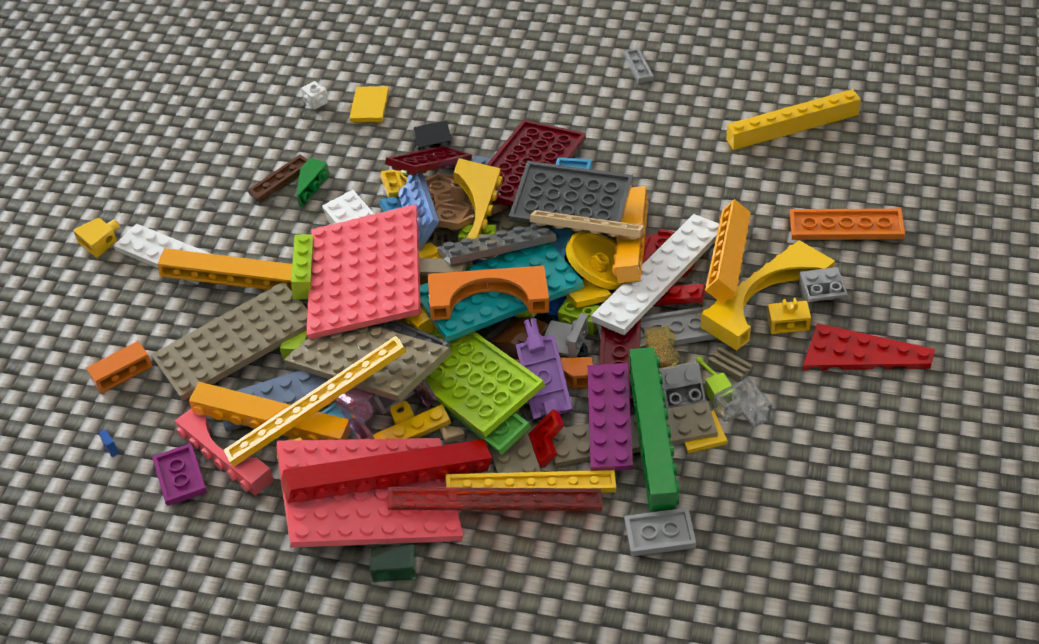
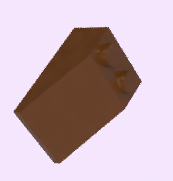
[489,317,548,360]

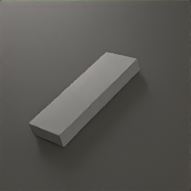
[624,48,654,84]

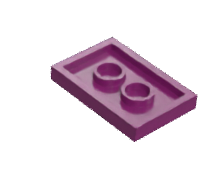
[152,443,207,506]

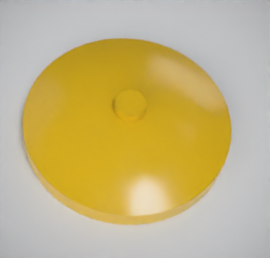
[566,231,623,290]

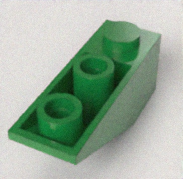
[296,158,330,208]

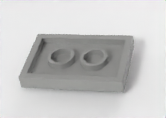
[624,508,696,557]

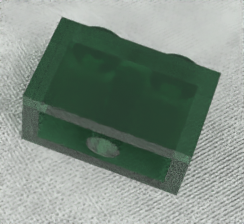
[370,545,417,582]

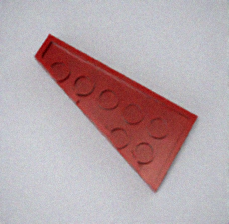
[803,323,935,370]

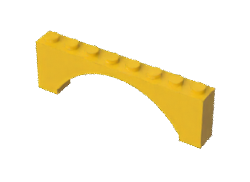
[420,158,503,285]
[700,240,835,350]

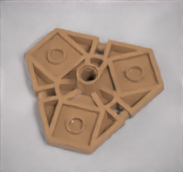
[425,173,510,230]

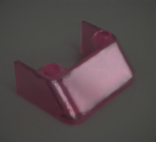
[336,379,438,440]

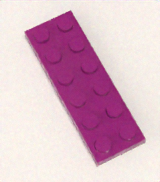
[588,363,633,471]

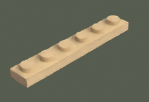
[530,210,644,239]

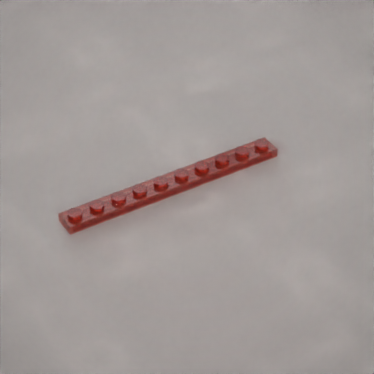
[388,487,603,511]

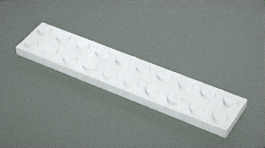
[591,214,719,335]

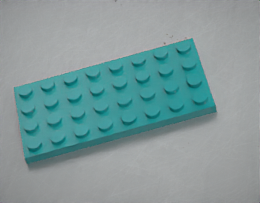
[420,243,584,342]

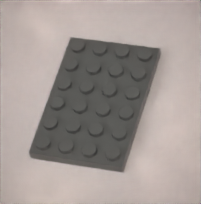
[509,161,633,235]

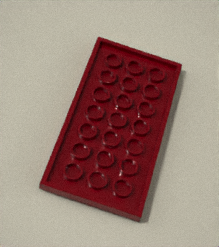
[487,120,586,207]

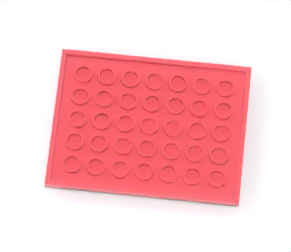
[307,204,421,340]
[276,438,463,548]

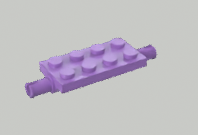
[516,318,573,430]

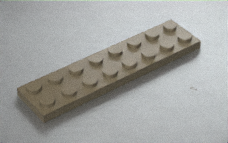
[552,401,718,468]

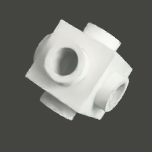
[301,81,328,110]

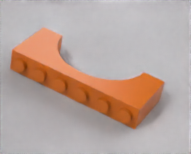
[428,266,549,321]

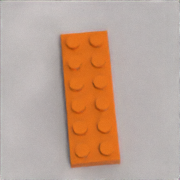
[790,208,905,240]

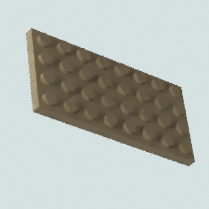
[151,282,308,401]
[284,326,451,402]

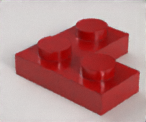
[528,409,564,468]

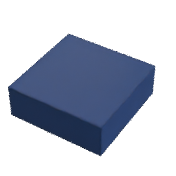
[99,429,119,457]

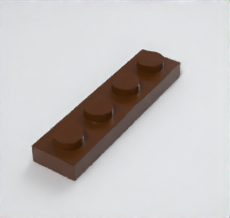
[248,155,308,202]

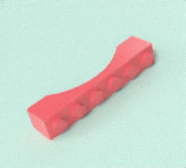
[175,409,274,496]

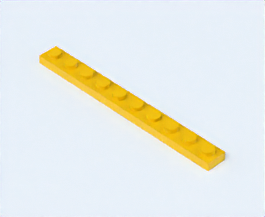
[224,336,407,467]

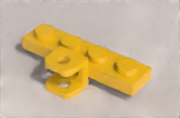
[368,401,451,439]

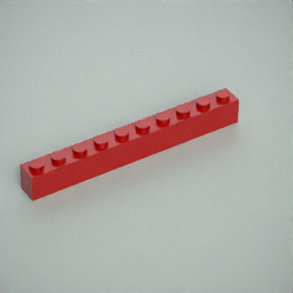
[281,439,492,503]

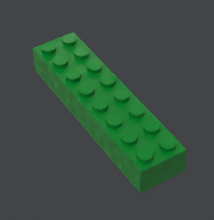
[629,347,680,513]

